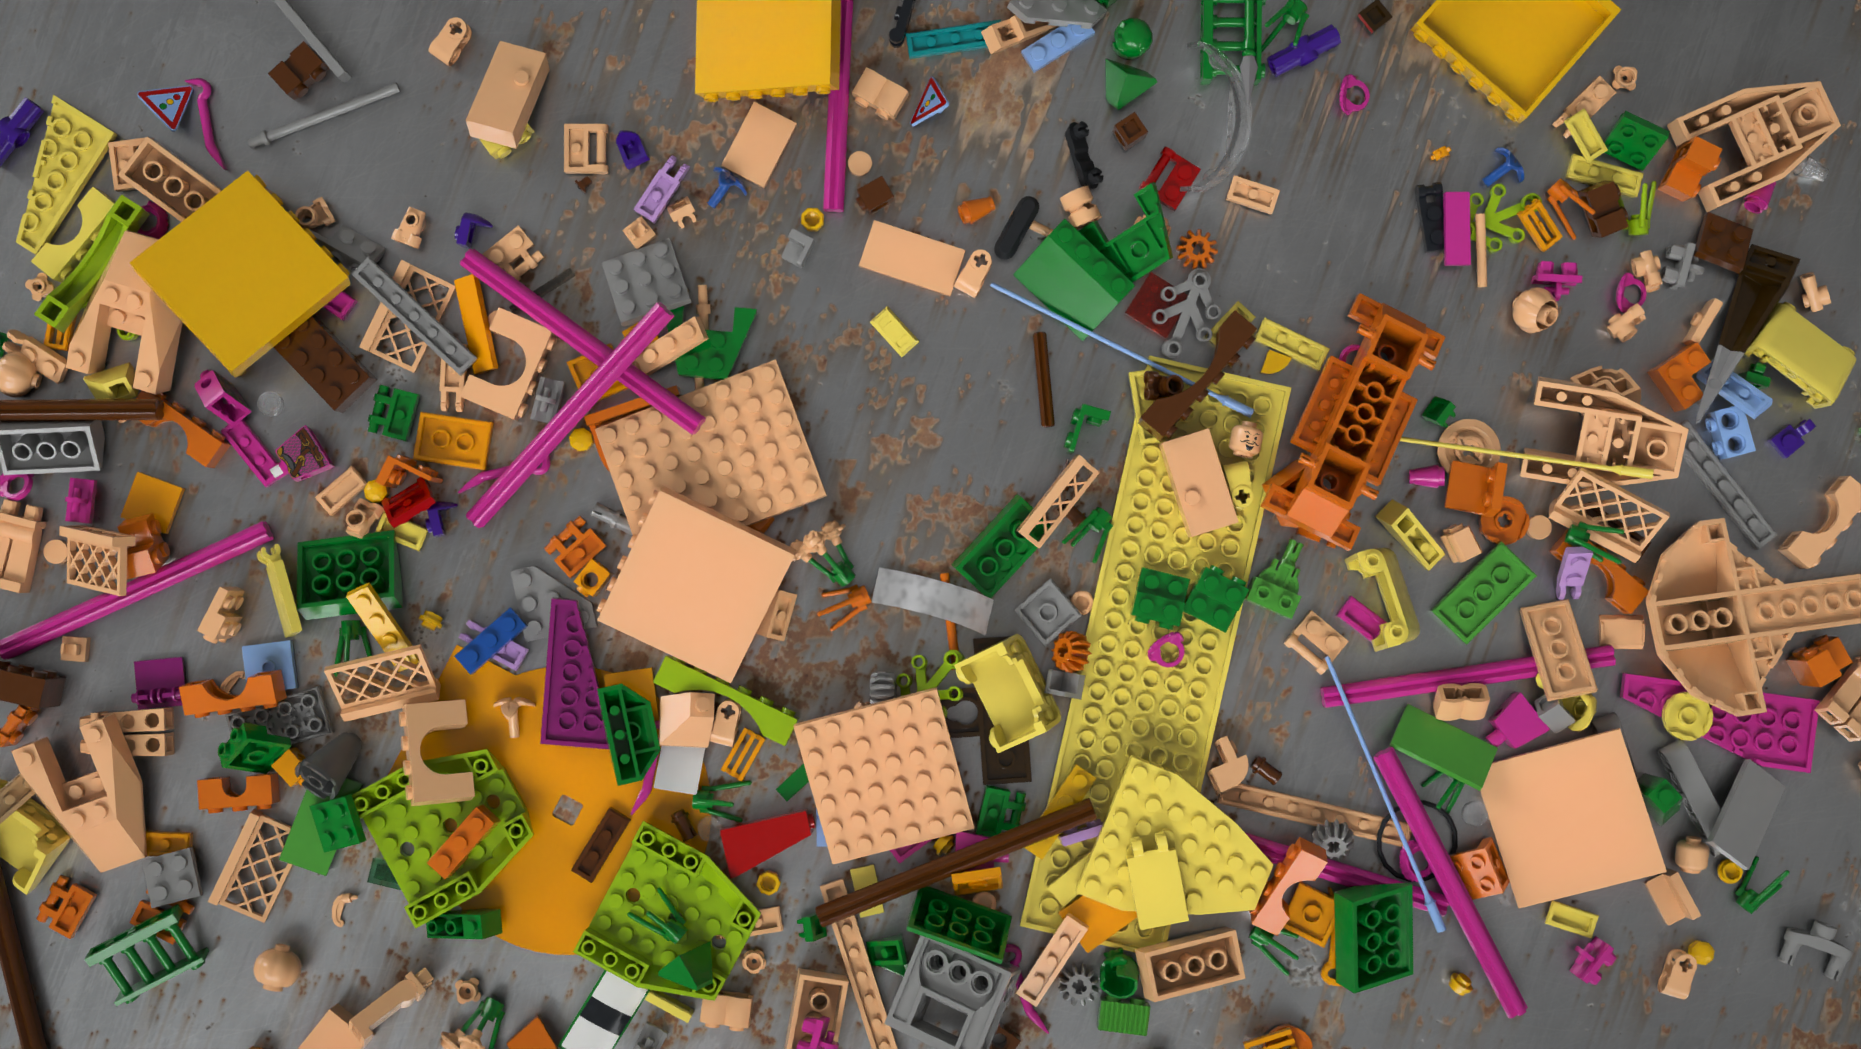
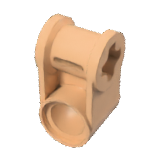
[428,17,472,67]
[954,249,992,298]
[709,698,742,747]
[1657,949,1697,1000]

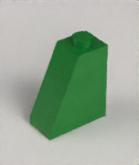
[1637,773,1683,826]

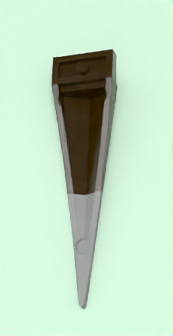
[1696,244,1800,424]

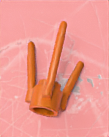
[1546,178,1595,240]
[817,584,872,632]

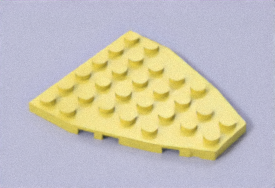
[1075,755,1274,915]

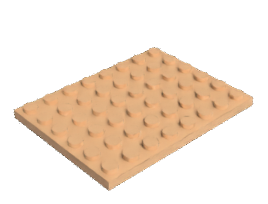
[595,359,827,535]

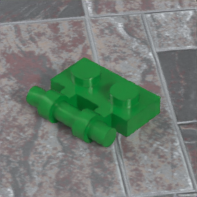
[368,385,420,442]
[975,785,1026,837]

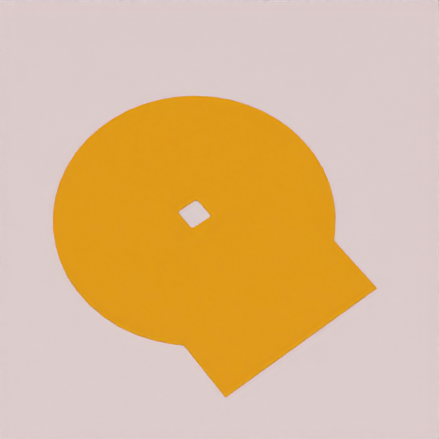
[388,645,712,955]

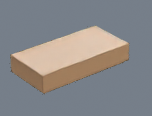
[315,466,368,516]

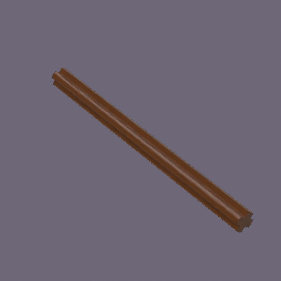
[0,399,164,421]
[815,798,1097,927]
[0,864,47,1049]

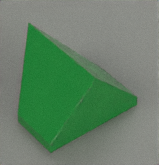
[1105,58,1157,110]
[866,933,909,977]
[658,941,713,991]

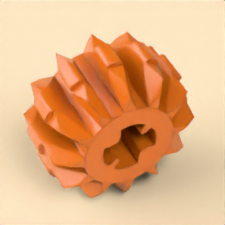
[1176,229,1218,270]
[1051,631,1092,673]

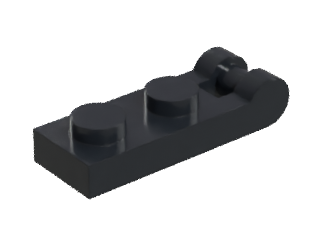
[889,0,916,48]
[1415,182,1444,253]

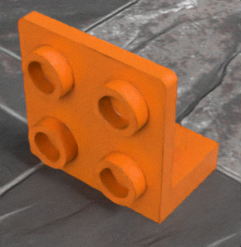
[375,454,443,488]
[1444,460,1508,517]
[1449,837,1510,900]

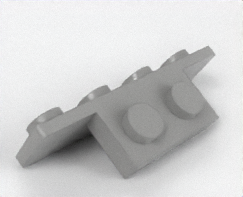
[309,224,392,278]

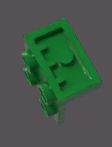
[1064,404,1111,455]

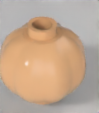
[1512,287,1558,333]
[0,351,42,398]
[253,944,302,992]

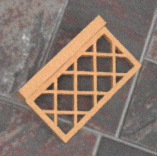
[359,260,456,373]
[1548,467,1670,563]
[59,525,136,596]
[324,644,441,722]
[208,808,293,923]

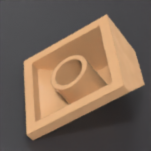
[659,692,715,748]

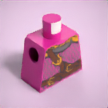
[194,369,252,427]
[269,425,335,482]

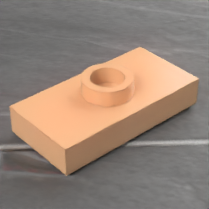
[1682,298,1723,345]

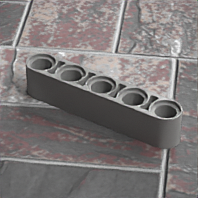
[1658,739,1722,857]

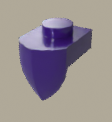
[616,130,650,170]
[455,212,493,249]
[425,501,458,537]

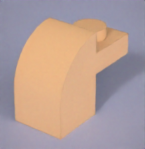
[1207,736,1249,795]

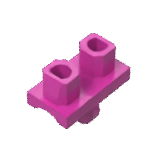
[1531,261,1582,301]
[65,478,97,524]
[1569,936,1617,985]
[796,1016,839,1049]

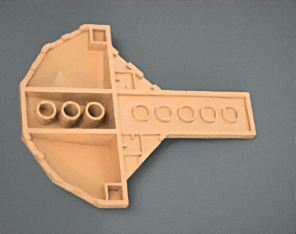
[1646,518,1861,717]

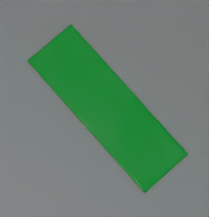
[776,764,809,801]

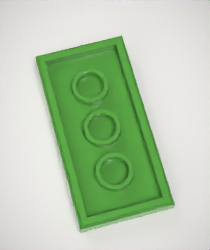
[1431,541,1537,645]
[1389,704,1498,791]
[279,778,363,876]

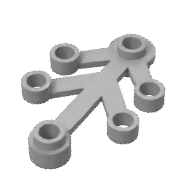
[1152,268,1221,359]

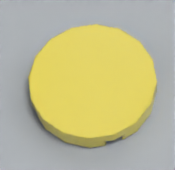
[1662,692,1713,741]

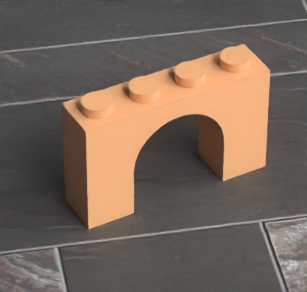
[460,307,557,421]
[399,699,475,806]

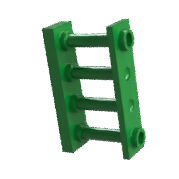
[1200,0,1266,85]
[84,904,209,1007]

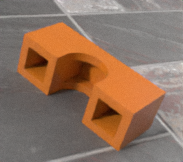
[197,773,280,813]
[427,804,501,879]

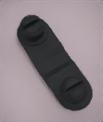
[1065,121,1104,189]
[994,196,1039,260]

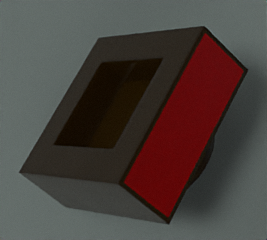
[1357,0,1393,34]

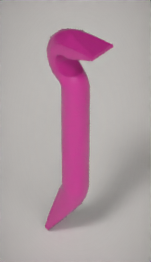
[185,78,227,170]
[458,455,551,494]
[630,721,660,815]
[1005,944,1049,1034]

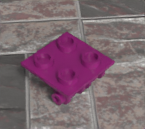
[131,657,185,710]

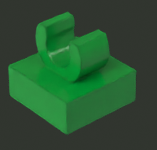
[1738,362,1771,390]
[1421,396,1456,428]
[797,912,827,942]

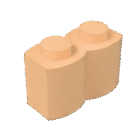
[852,67,909,120]
[1440,523,1482,563]
[1433,683,1490,721]
[700,990,754,1031]

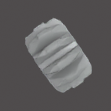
[869,671,897,704]
[1312,818,1354,860]
[1058,963,1099,1006]

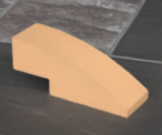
[981,15,1058,54]

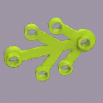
[1470,183,1542,253]
[896,650,965,718]

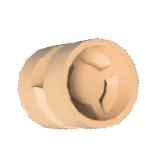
[1060,186,1102,230]

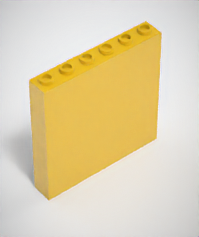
[695,0,841,102]
[1411,0,1622,124]
[129,170,351,378]

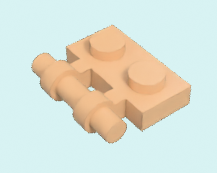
[482,225,544,281]

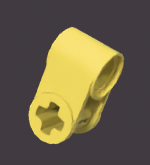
[1222,461,1254,510]

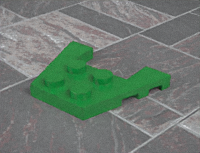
[1079,182,1173,283]
[667,305,757,380]

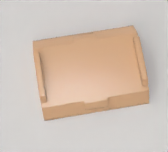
[1599,615,1645,649]

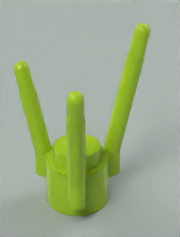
[1618,181,1657,236]

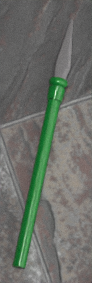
[1240,0,1258,104]

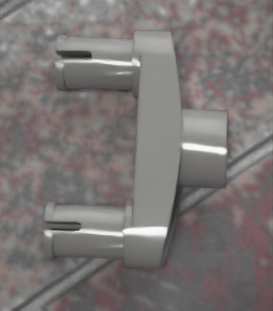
[1777,920,1853,981]

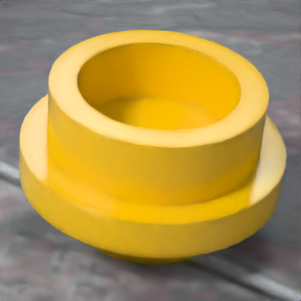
[419,610,443,631]
[933,834,955,856]
[1717,859,1743,884]
[1448,973,1473,996]

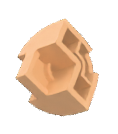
[1570,365,1641,416]

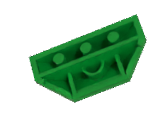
[597,683,661,786]

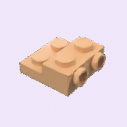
[197,587,245,644]

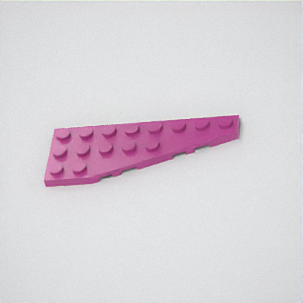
[1620,673,1820,773]

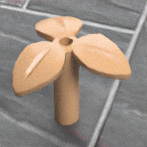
[493,697,536,738]

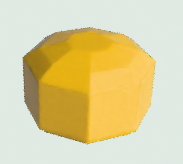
[801,208,824,232]
[569,428,594,452]
[363,480,390,503]
[756,870,781,896]
[1687,940,1715,965]

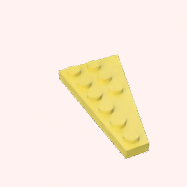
[16,95,118,255]

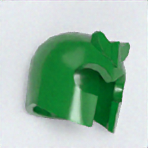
[1111,18,1153,60]
[1100,947,1139,999]

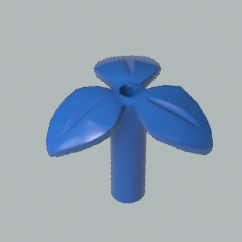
[1482,147,1524,187]
[707,167,747,208]

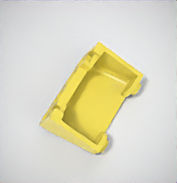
[1744,302,1857,409]
[1344,547,1420,652]
[954,634,1061,753]
[0,779,71,895]

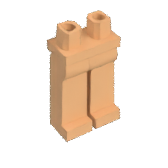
[0,499,47,593]
[1814,656,1861,742]
[79,707,175,756]
[348,968,434,1047]

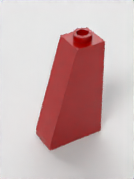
[720,808,816,879]

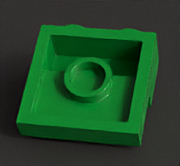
[1183,565,1250,633]
[1130,567,1190,630]
[218,723,291,774]

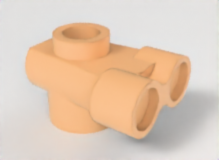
[295,197,336,229]
[391,207,426,249]
[1631,250,1663,292]
[1800,272,1831,312]
[1607,303,1646,343]
[346,498,384,539]

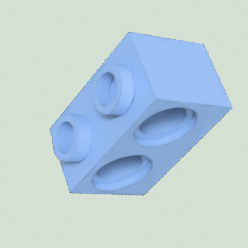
[1705,406,1756,460]

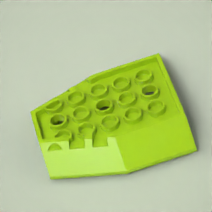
[352,749,534,929]
[573,821,761,1001]

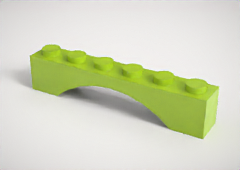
[34,194,150,333]
[653,655,799,746]

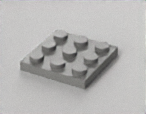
[602,238,692,327]

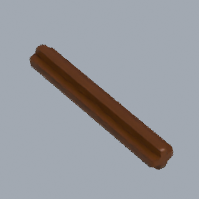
[1033,332,1055,428]

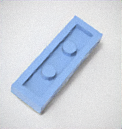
[1021,24,1095,73]
[1696,359,1773,419]

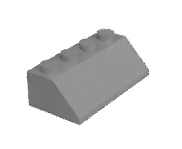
[0,420,105,475]

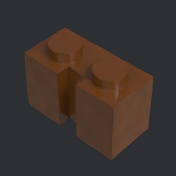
[268,41,330,100]
[1577,181,1629,238]

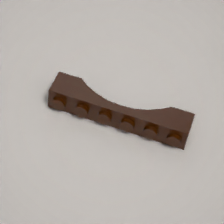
[1138,310,1257,442]

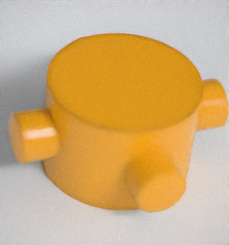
[1431,146,1451,161]

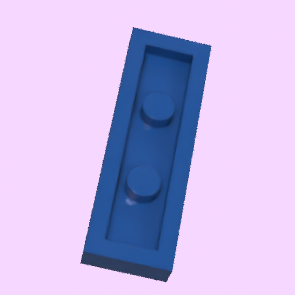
[454,607,527,675]

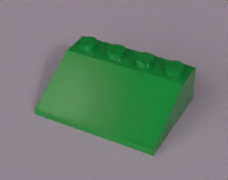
[1013,219,1135,342]
[296,530,403,620]
[1334,883,1413,994]
[906,886,1012,964]

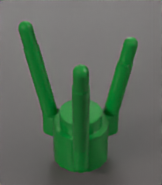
[1262,0,1309,52]
[1062,507,1113,563]
[1564,521,1624,564]
[334,620,372,677]
[1421,771,1465,814]
[692,780,752,823]
[1735,856,1790,914]
[627,887,688,944]
[1249,925,1299,976]

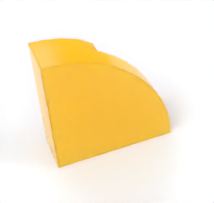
[1260,350,1292,374]

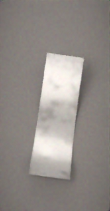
[871,567,994,636]

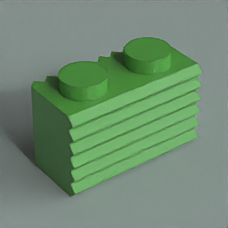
[1097,994,1150,1036]

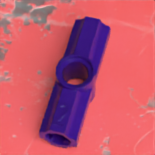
[1266,24,1341,77]
[0,97,45,167]

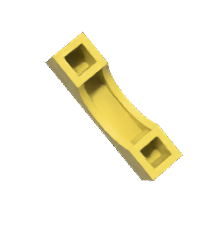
[31,187,116,283]

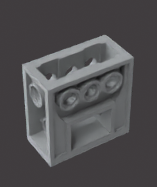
[884,935,1022,1049]

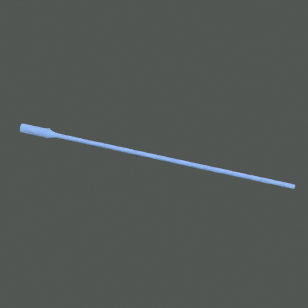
[990,282,1255,418]
[1325,656,1446,933]

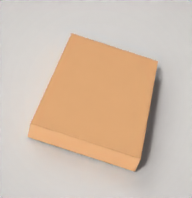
[721,102,797,189]

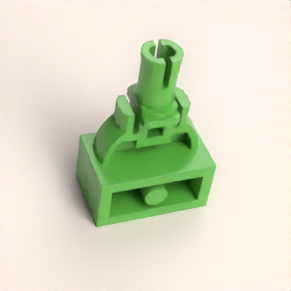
[1244,539,1304,619]

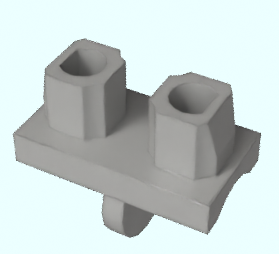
[1660,242,1704,290]
[530,377,565,423]
[633,1022,669,1049]

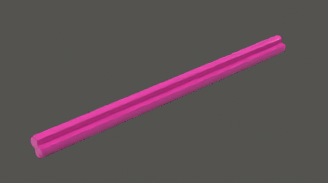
[823,0,853,213]
[460,249,706,435]
[466,302,674,528]
[0,521,274,660]
[1320,645,1616,708]
[1373,747,1528,1018]
[1245,832,1449,917]

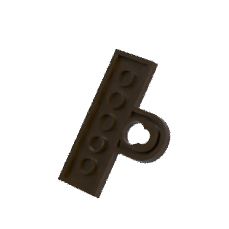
[940,635,1032,785]

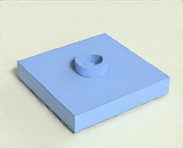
[242,640,298,690]

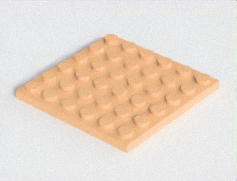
[793,687,975,864]

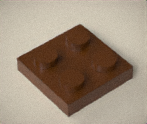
[1693,212,1753,274]

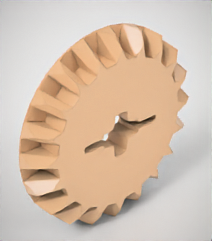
[1436,419,1501,474]

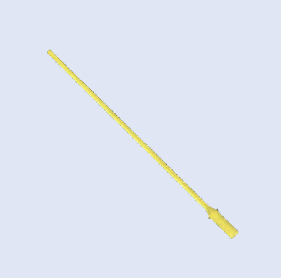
[1400,437,1654,479]

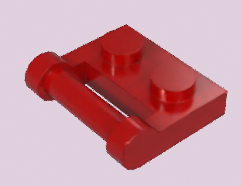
[1139,147,1201,212]
[381,477,436,528]

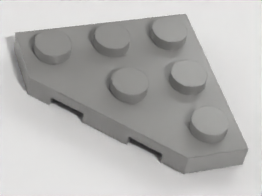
[1007,0,1107,29]
[510,566,598,642]

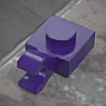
[1768,419,1816,459]

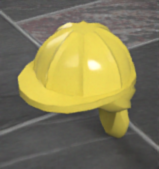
[1536,673,1597,732]

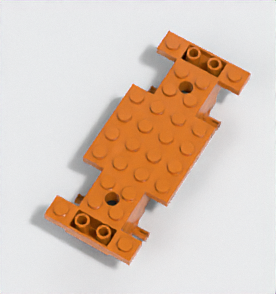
[1260,293,1445,551]

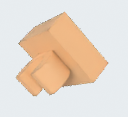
[667,196,696,228]
[622,216,657,249]
[60,636,91,662]

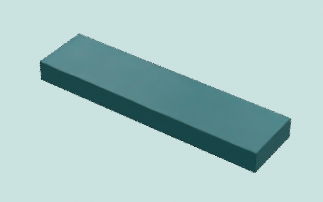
[906,19,1001,59]

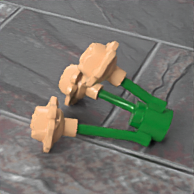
[790,520,856,587]
[441,997,505,1049]

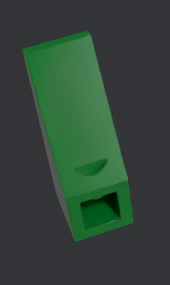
[426,908,503,940]

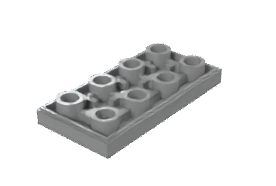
[225,686,334,745]
[1707,759,1786,870]

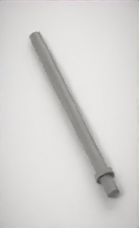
[248,83,400,148]

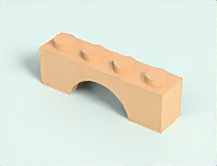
[1777,475,1861,569]

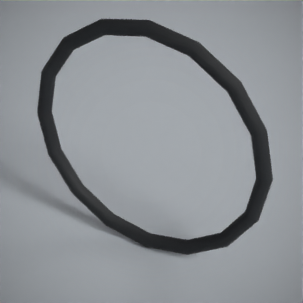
[1377,800,1458,882]

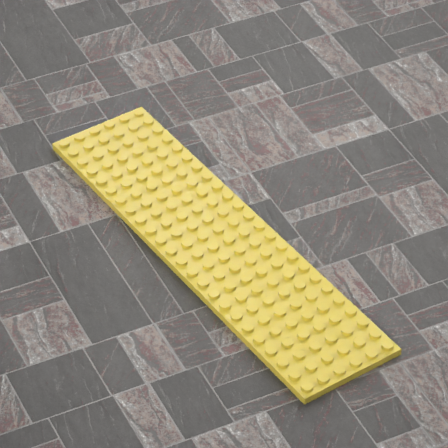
[1020,355,1291,953]

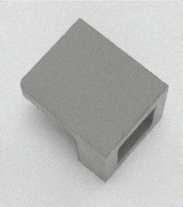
[781,228,815,269]
[1044,669,1085,700]
[1534,695,1575,734]

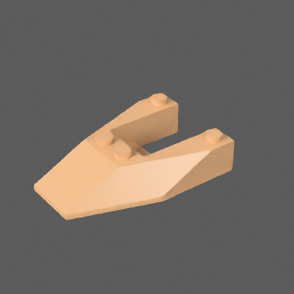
[1667,81,1841,212]
[66,230,182,394]
[1520,376,1688,488]
[11,713,147,873]

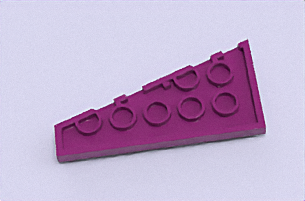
[540,598,609,749]

